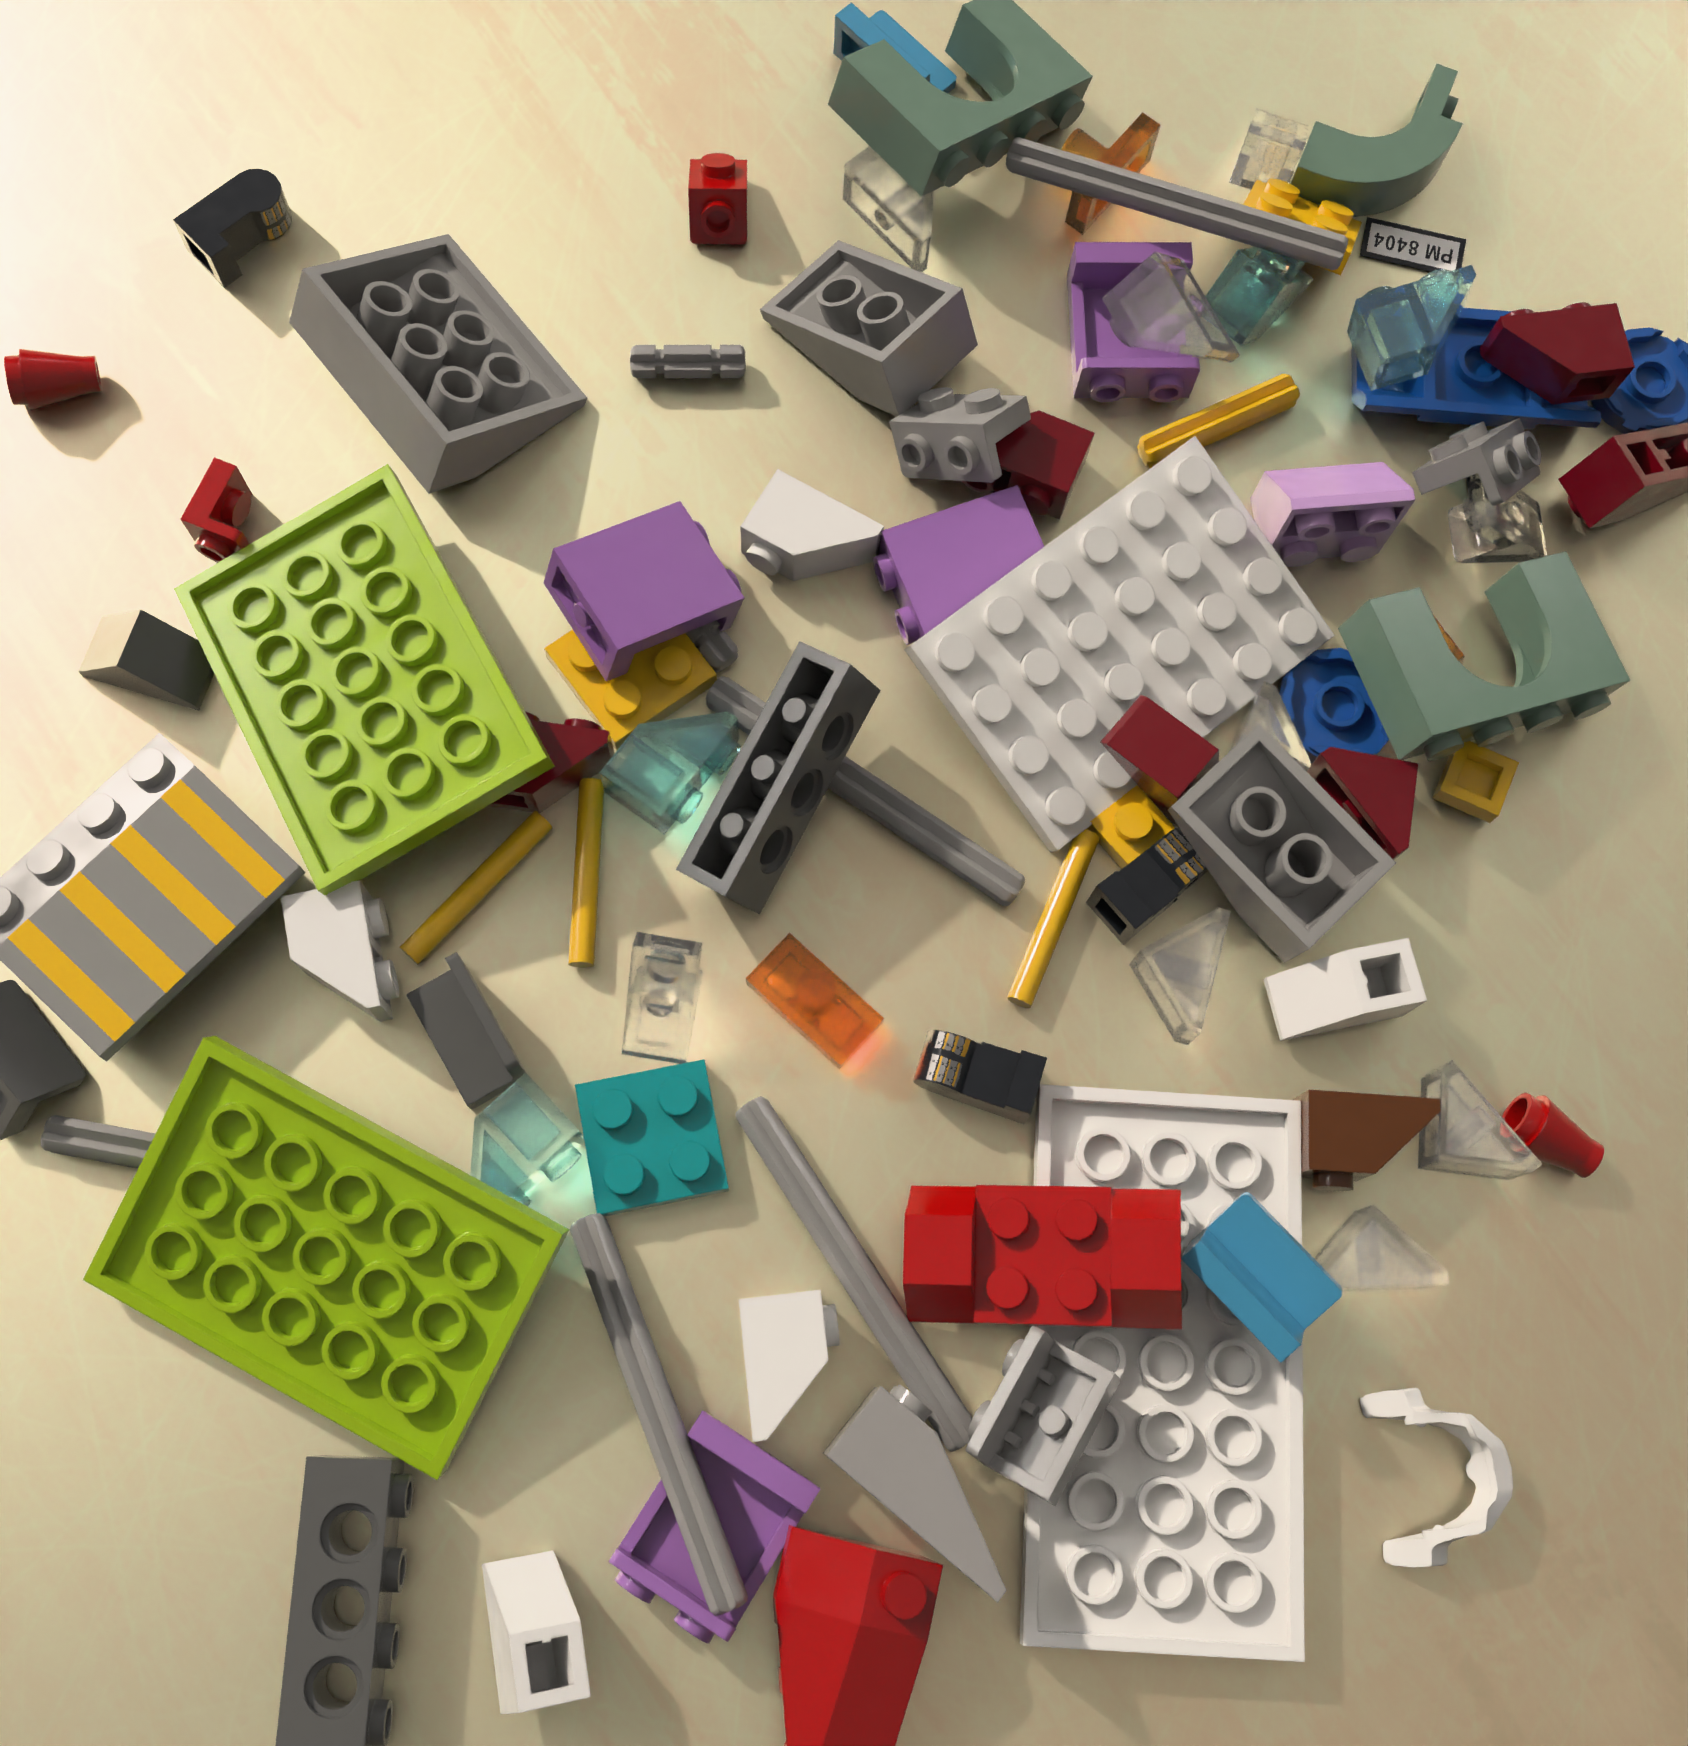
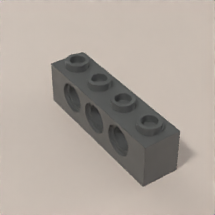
[676,641,881,914]
[275,1455,413,1746]

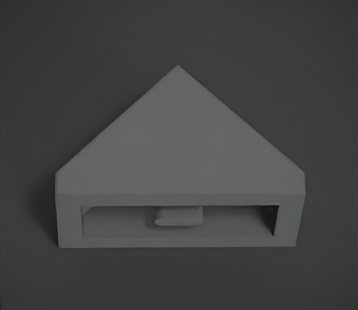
[78,609,214,710]

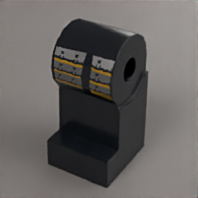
[173,168,292,288]
[1086,827,1208,945]
[913,1030,1047,1124]

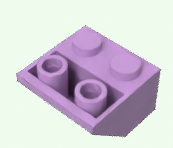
[1250,462,1415,567]

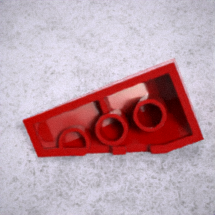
[773,1525,943,1746]

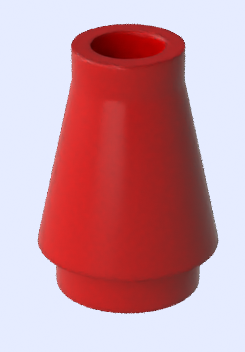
[4,349,102,410]
[1498,1093,1604,1178]

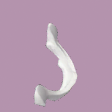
[1360,1388,1513,1568]

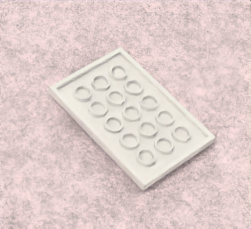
[904,436,1335,852]

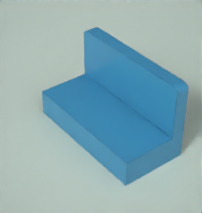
[833,2,957,94]
[1181,1192,1342,1363]

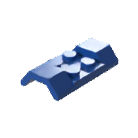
[1351,300,1601,430]

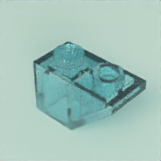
[1196,247,1313,345]
[1347,265,1476,391]
[599,712,741,835]
[470,1072,584,1206]

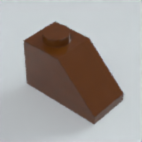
[1292,1090,1441,1191]

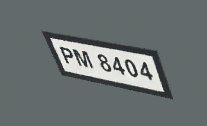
[1360,217,1466,278]

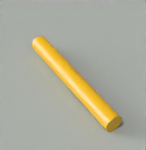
[568,778,604,968]
[399,811,553,965]
[1007,829,1100,1008]

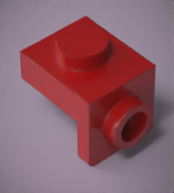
[688,153,747,244]

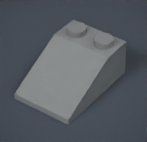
[760,240,978,416]
[1168,724,1396,963]
[823,1384,1007,1603]

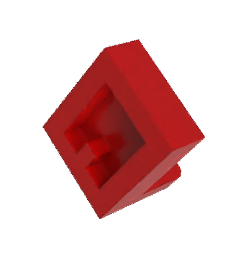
[180,457,252,563]

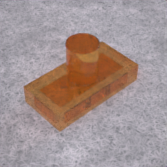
[1061,112,1161,235]
[745,932,884,1070]

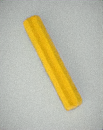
[1137,374,1300,469]

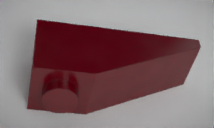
[1558,422,1688,529]

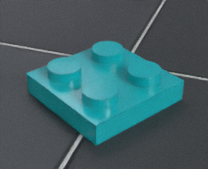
[575,1059,729,1217]

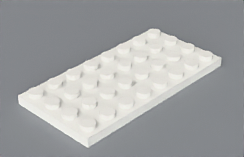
[1020,1084,1305,1662]

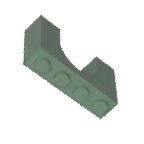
[828,0,1093,197]
[1338,551,1630,761]

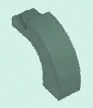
[1290,64,1463,217]

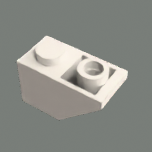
[281,880,399,1022]
[1264,938,1427,1041]
[482,1550,591,1714]

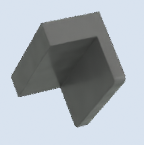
[406,952,529,1110]
[0,980,86,1140]

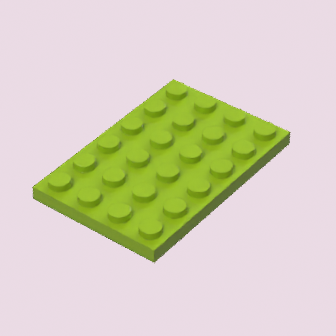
[174,464,555,895]
[83,1036,570,1480]

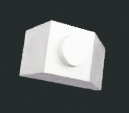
[740,469,884,581]
[739,1290,840,1442]

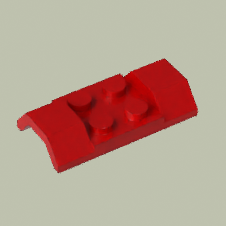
[903,1185,1182,1330]

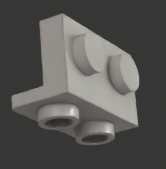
[889,387,1031,483]
[1412,418,1541,506]
[966,1326,1121,1506]

